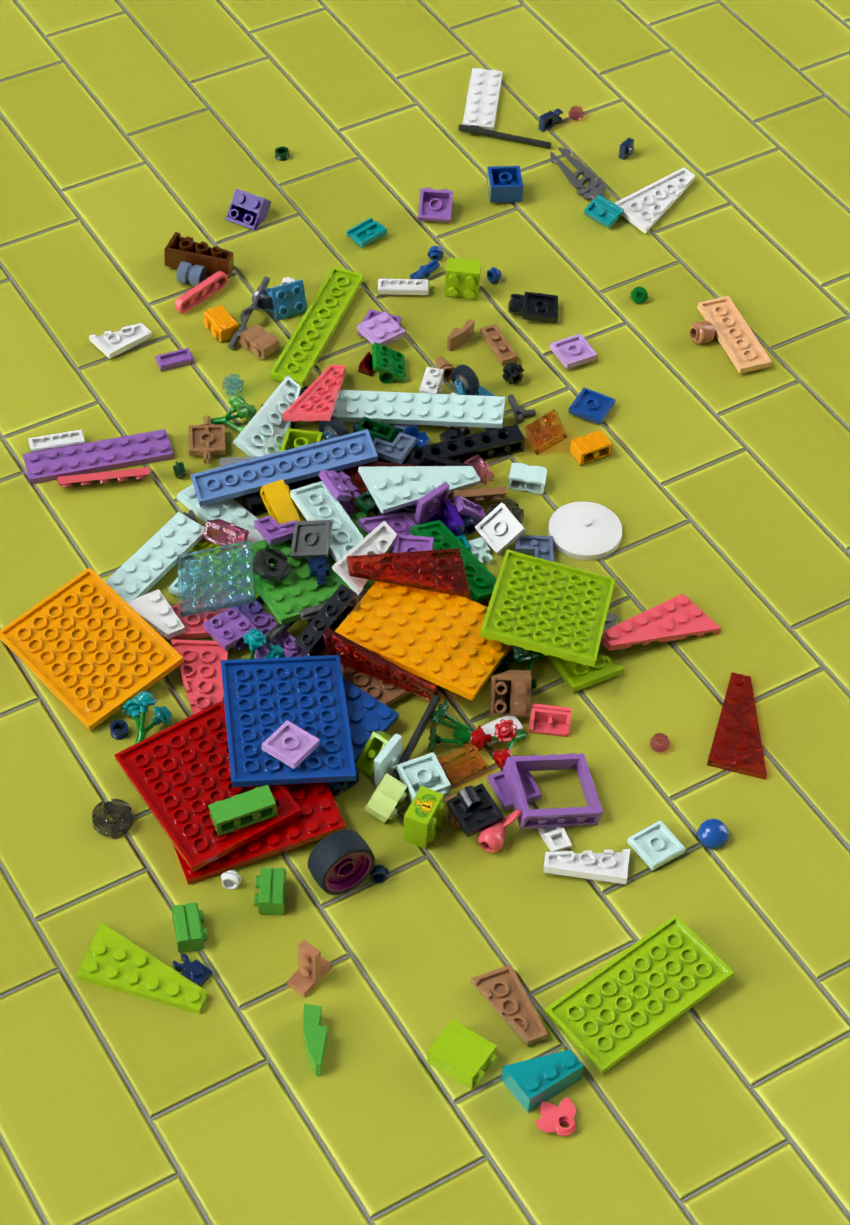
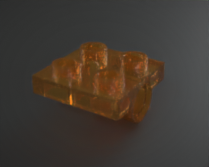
[525,409,567,455]

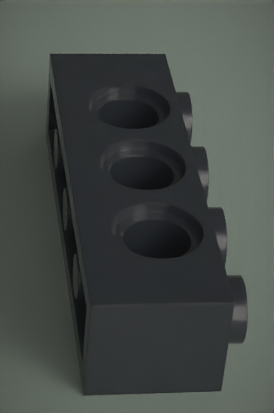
[293,584,360,656]

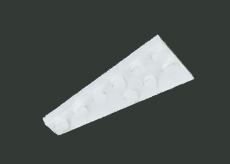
[614,167,695,234]

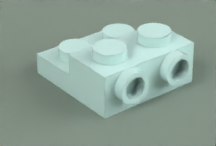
[396,752,451,803]

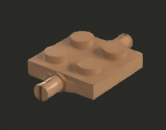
[189,415,226,464]

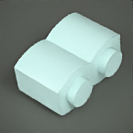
[507,463,548,494]

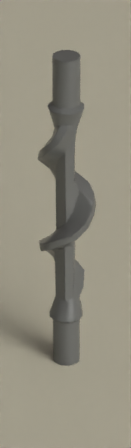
[228,276,270,350]

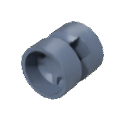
[176,261,207,286]

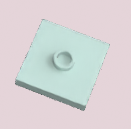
[374,734,402,787]
[627,820,686,871]

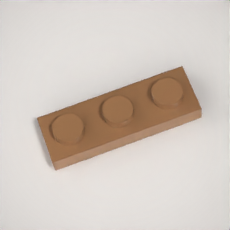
[480,324,518,366]
[449,486,507,503]

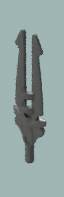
[550,147,606,200]

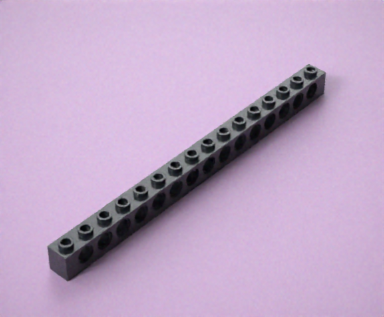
[243,424,525,515]

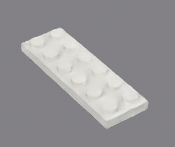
[462,68,503,131]

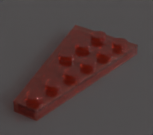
[346,548,471,598]
[322,627,438,701]
[707,672,767,780]

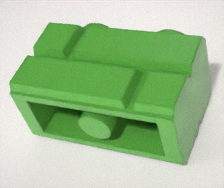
[254,867,286,915]
[172,902,208,953]

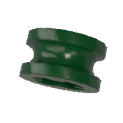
[275,146,289,161]

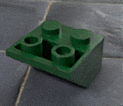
[356,417,404,443]

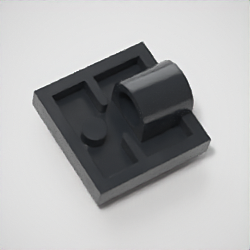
[446,783,504,838]

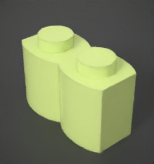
[364,773,408,823]

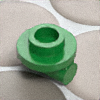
[630,287,648,304]

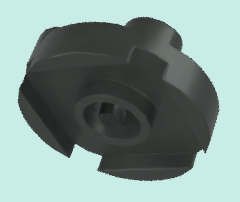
[252,548,291,584]

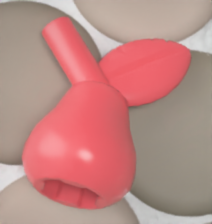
[478,810,522,853]

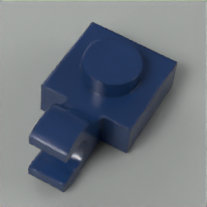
[308,558,330,585]

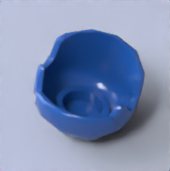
[403,426,430,449]
[696,818,729,849]

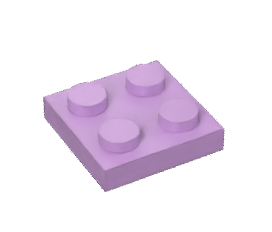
[357,312,406,345]
[550,334,597,370]
[262,720,320,769]

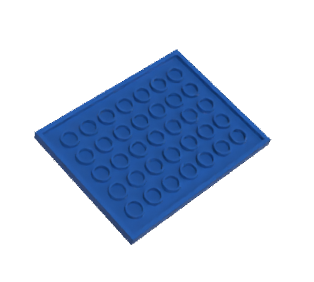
[221,655,356,787]

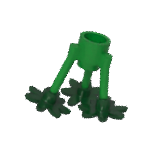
[428,700,472,752]

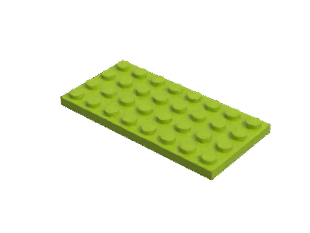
[544,914,734,1074]

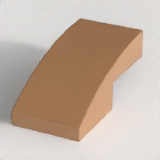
[447,319,475,351]

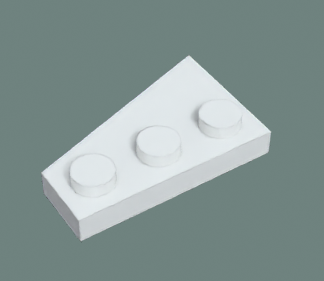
[89,323,152,359]
[126,589,185,639]

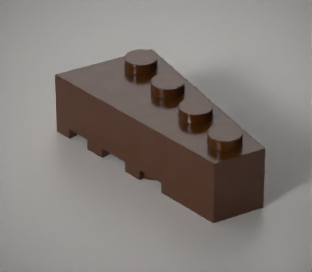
[164,232,234,279]

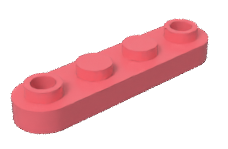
[175,271,228,314]

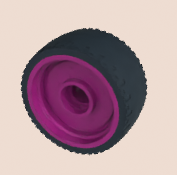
[307,829,375,895]

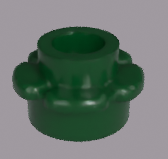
[173,461,186,479]

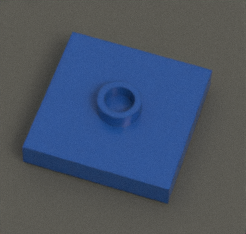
[568,387,616,425]

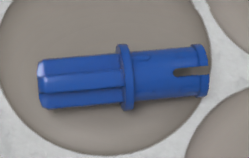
[410,259,440,279]

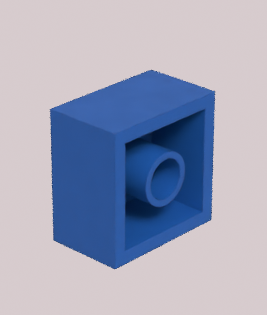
[487,166,523,203]

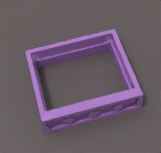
[503,753,603,829]

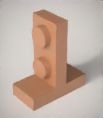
[287,940,332,997]

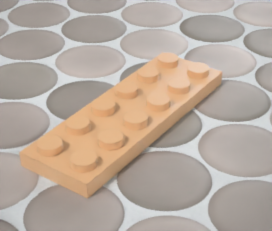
[697,296,772,374]

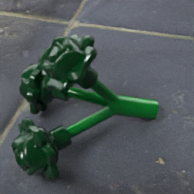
[496,646,543,691]

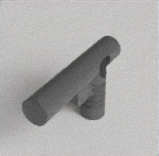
[507,394,536,424]

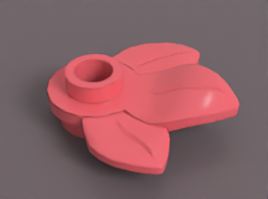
[535,1097,576,1137]

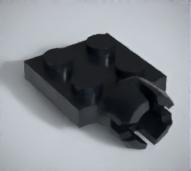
[508,291,558,323]

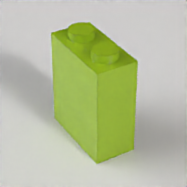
[427,1019,498,1089]

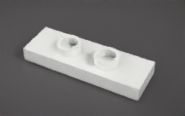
[378,279,429,295]
[28,429,85,453]

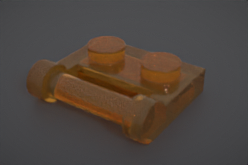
[437,742,487,786]

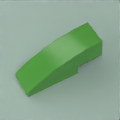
[303,1004,327,1077]

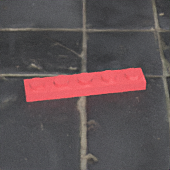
[57,467,150,487]

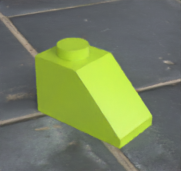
[355,731,392,777]

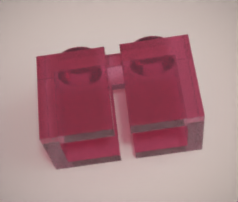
[203,519,249,551]

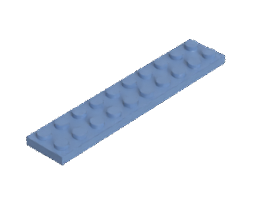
[191,429,378,507]

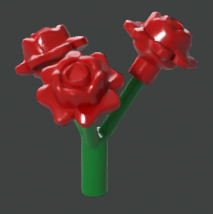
[471,719,527,768]

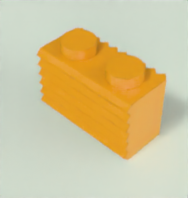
[203,304,239,342]
[570,430,613,465]

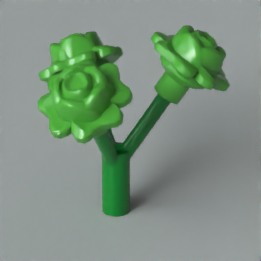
[211,395,256,433]

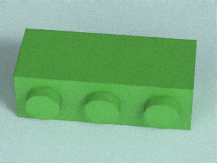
[208,785,278,836]

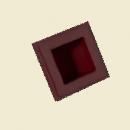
[358,352,374,376]

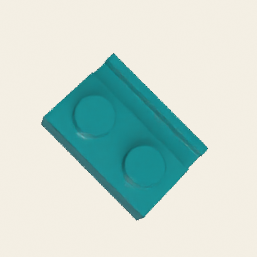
[583,194,624,229]
[346,217,387,248]

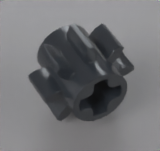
[502,362,524,384]

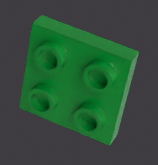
[372,342,406,384]

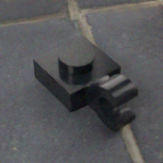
[440,426,471,442]

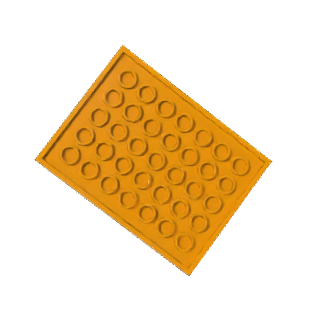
[333,565,513,701]
[0,567,184,731]

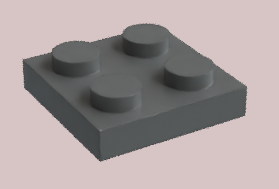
[290,520,333,559]

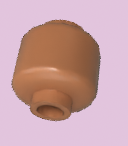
[689,321,715,344]

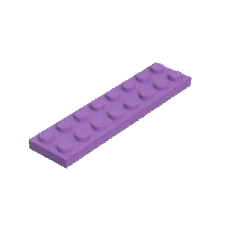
[23,429,174,484]

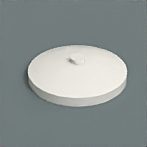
[548,501,622,561]

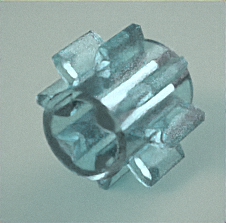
[223,373,244,396]

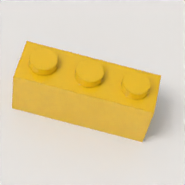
[260,479,304,525]

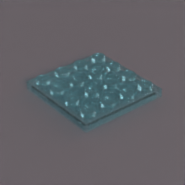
[177,540,256,617]

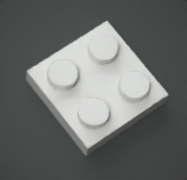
[475,503,526,555]

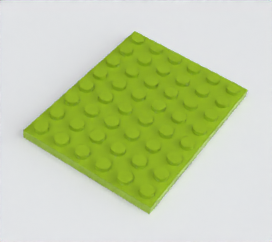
[479,549,616,667]

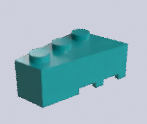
[501,1049,583,1113]

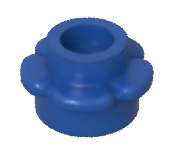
[427,246,444,261]
[487,267,502,283]

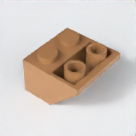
[490,670,532,716]

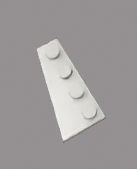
[332,521,397,595]
[543,849,630,884]

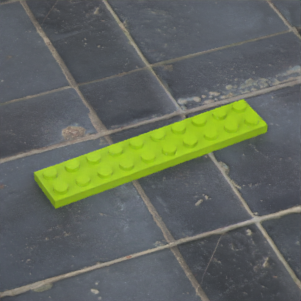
[270,266,364,387]

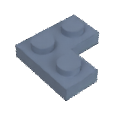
[373,433,416,465]
[515,535,554,562]

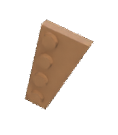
[471,964,548,1046]

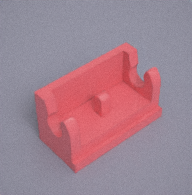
[529,703,572,737]

